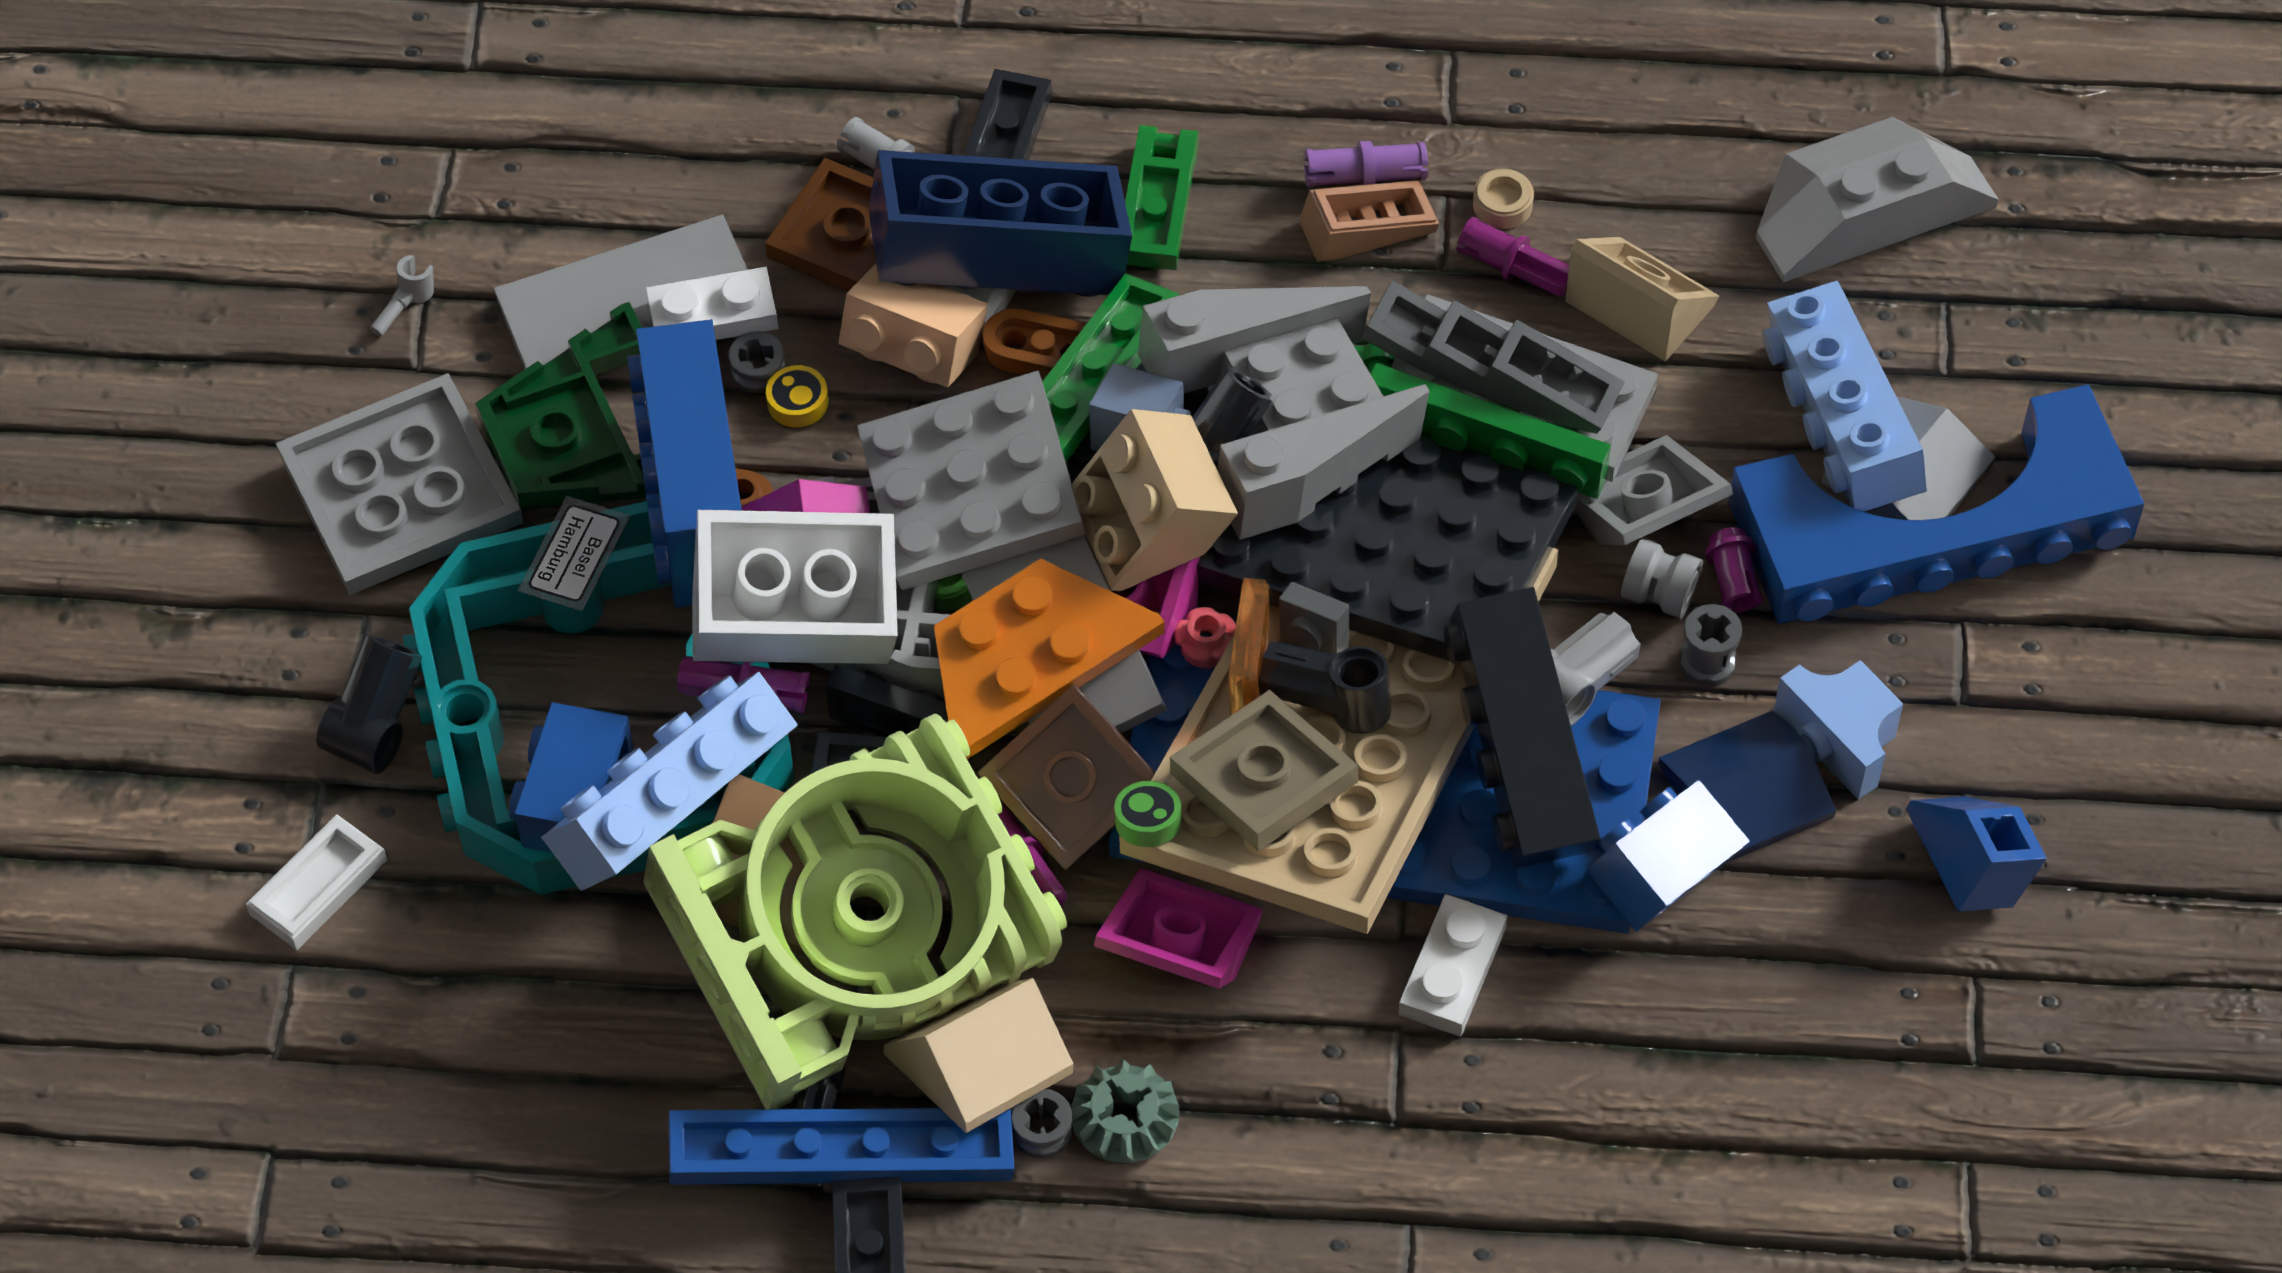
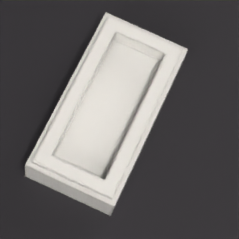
[246,814,387,950]

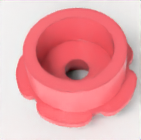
[1174,607,1236,668]

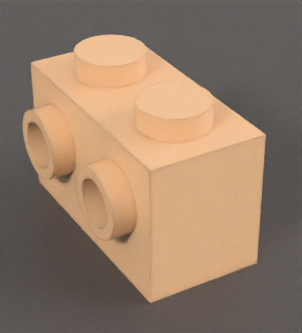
[838,264,988,388]

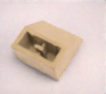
[1072,409,1238,591]

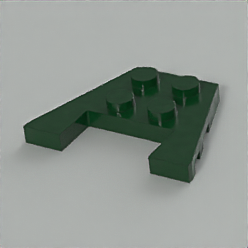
[475,302,646,508]

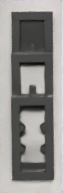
[1360,280,1625,434]

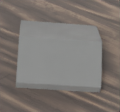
[1821,396,1995,520]
[1574,435,1733,545]

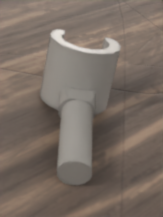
[370,255,434,337]

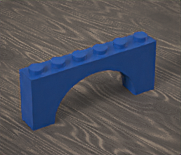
[1728,384,2145,624]

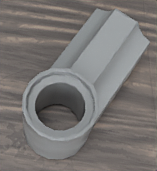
[1551,612,1641,726]

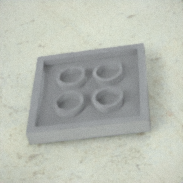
[857,370,1086,590]
[276,373,524,596]

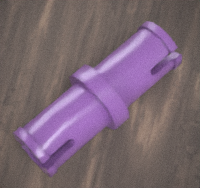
[1304,140,1428,188]

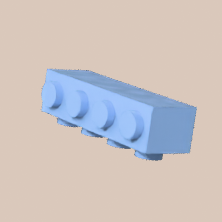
[1762,280,1927,512]
[541,672,798,891]

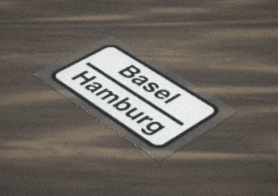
[518,496,630,611]

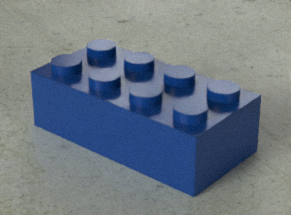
[627,319,742,608]

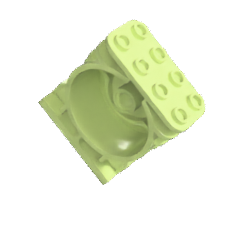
[643,713,1067,1110]

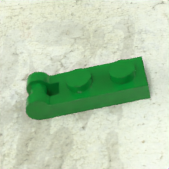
[1125,125,1199,271]

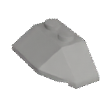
[1756,117,1999,283]

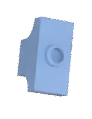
[1774,660,1903,800]

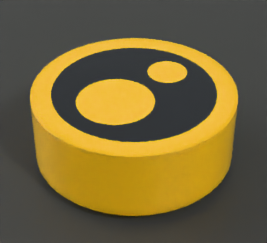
[766,365,829,428]

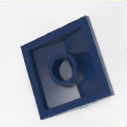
[1658,710,1836,864]

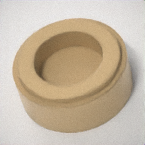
[1473,169,1534,229]

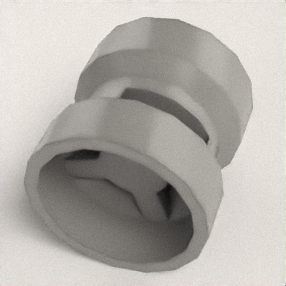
[1620,538,1703,619]

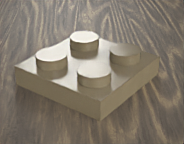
[1170,690,1358,851]

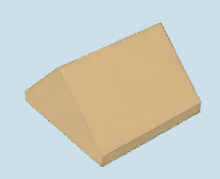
[1565,237,1719,362]
[884,978,1073,1133]

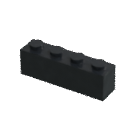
[1444,587,1601,869]

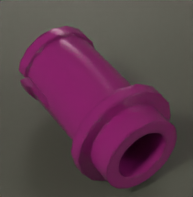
[1705,527,1763,613]

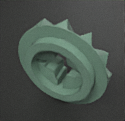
[1071,1059,1179,1163]

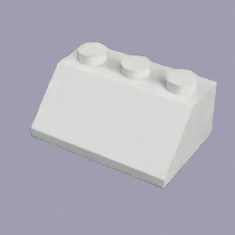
[692,510,898,664]

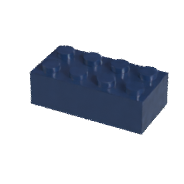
[868,150,1132,297]

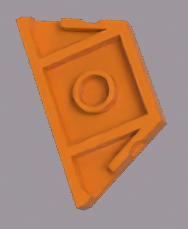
[934,558,1165,759]

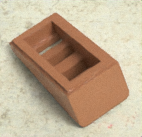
[1300,180,1439,262]

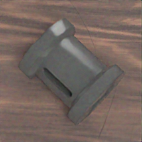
[1680,604,1742,686]

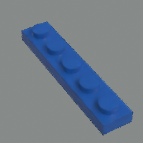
[668,1108,1014,1185]

